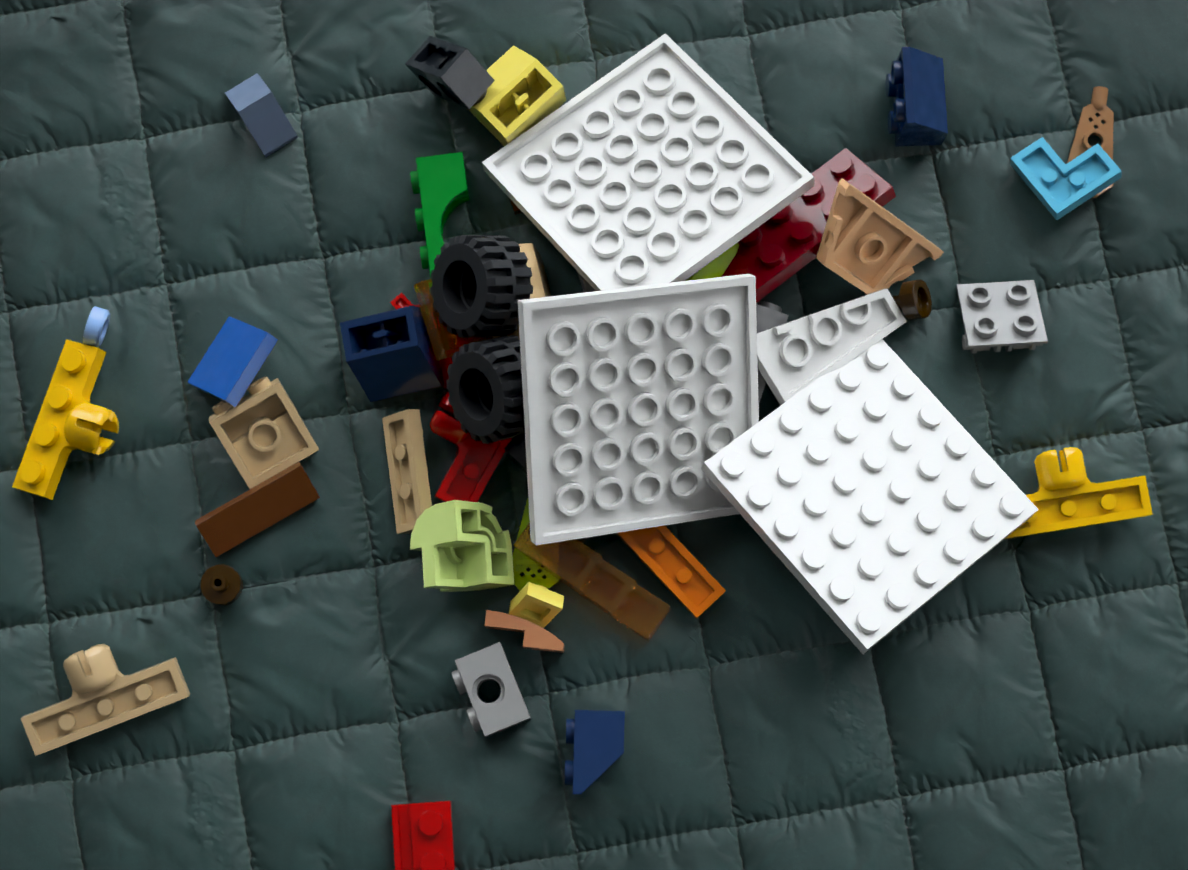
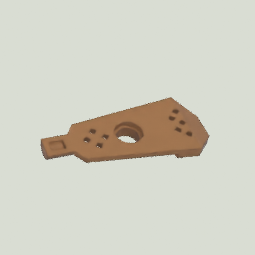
[1067,86,1114,198]

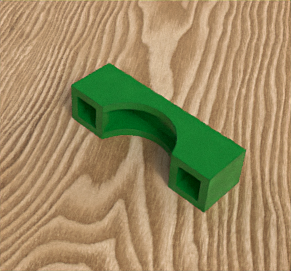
[410,152,469,317]

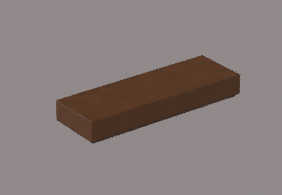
[195,462,320,557]

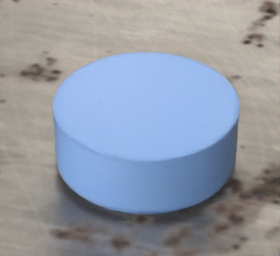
[83,306,110,347]

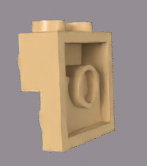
[209,376,319,489]

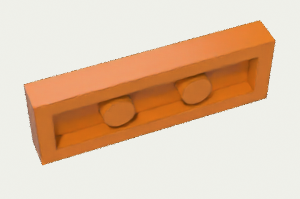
[616,525,726,619]

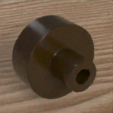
[892,279,932,320]
[201,564,243,605]

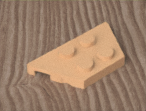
[816,178,944,294]

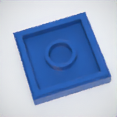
[188,316,278,407]

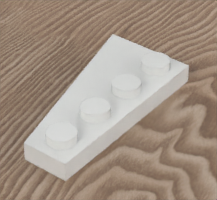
[757,288,907,406]

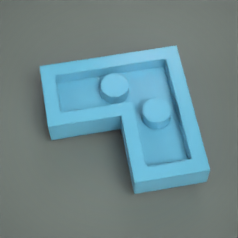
[1010,137,1122,220]

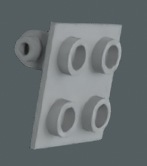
[956,280,1048,354]

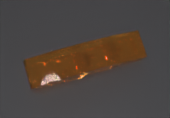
[513,522,671,642]

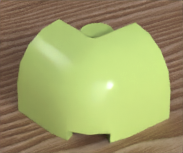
[410,500,514,592]

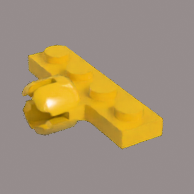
[12,339,119,500]
[1005,447,1153,539]

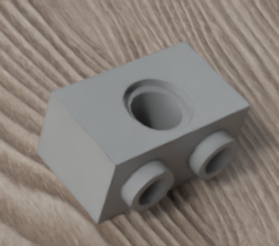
[451,642,531,737]

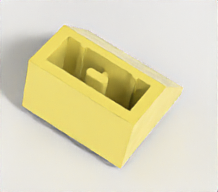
[468,45,566,146]

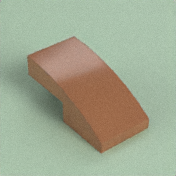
[484,610,565,653]

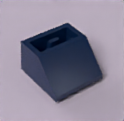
[886,47,948,146]
[340,306,444,402]
[565,710,625,794]

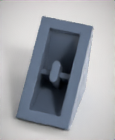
[225,73,298,157]

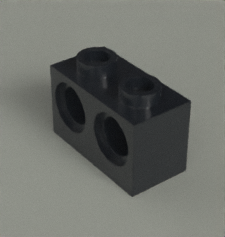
[405,36,495,109]

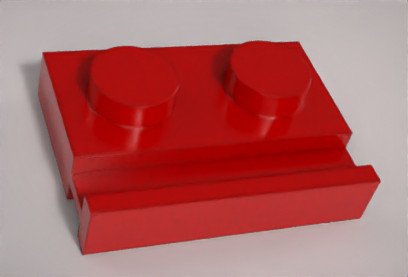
[391,801,455,870]

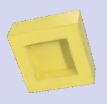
[509,582,564,628]

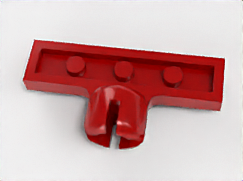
[430,392,512,502]

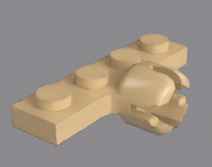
[21,644,190,756]

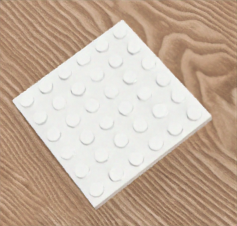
[482,33,815,291]
[518,274,759,545]
[701,339,1039,654]

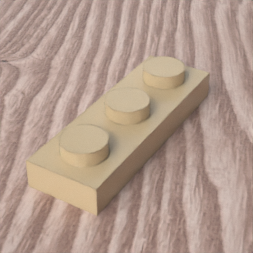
[382,409,432,534]

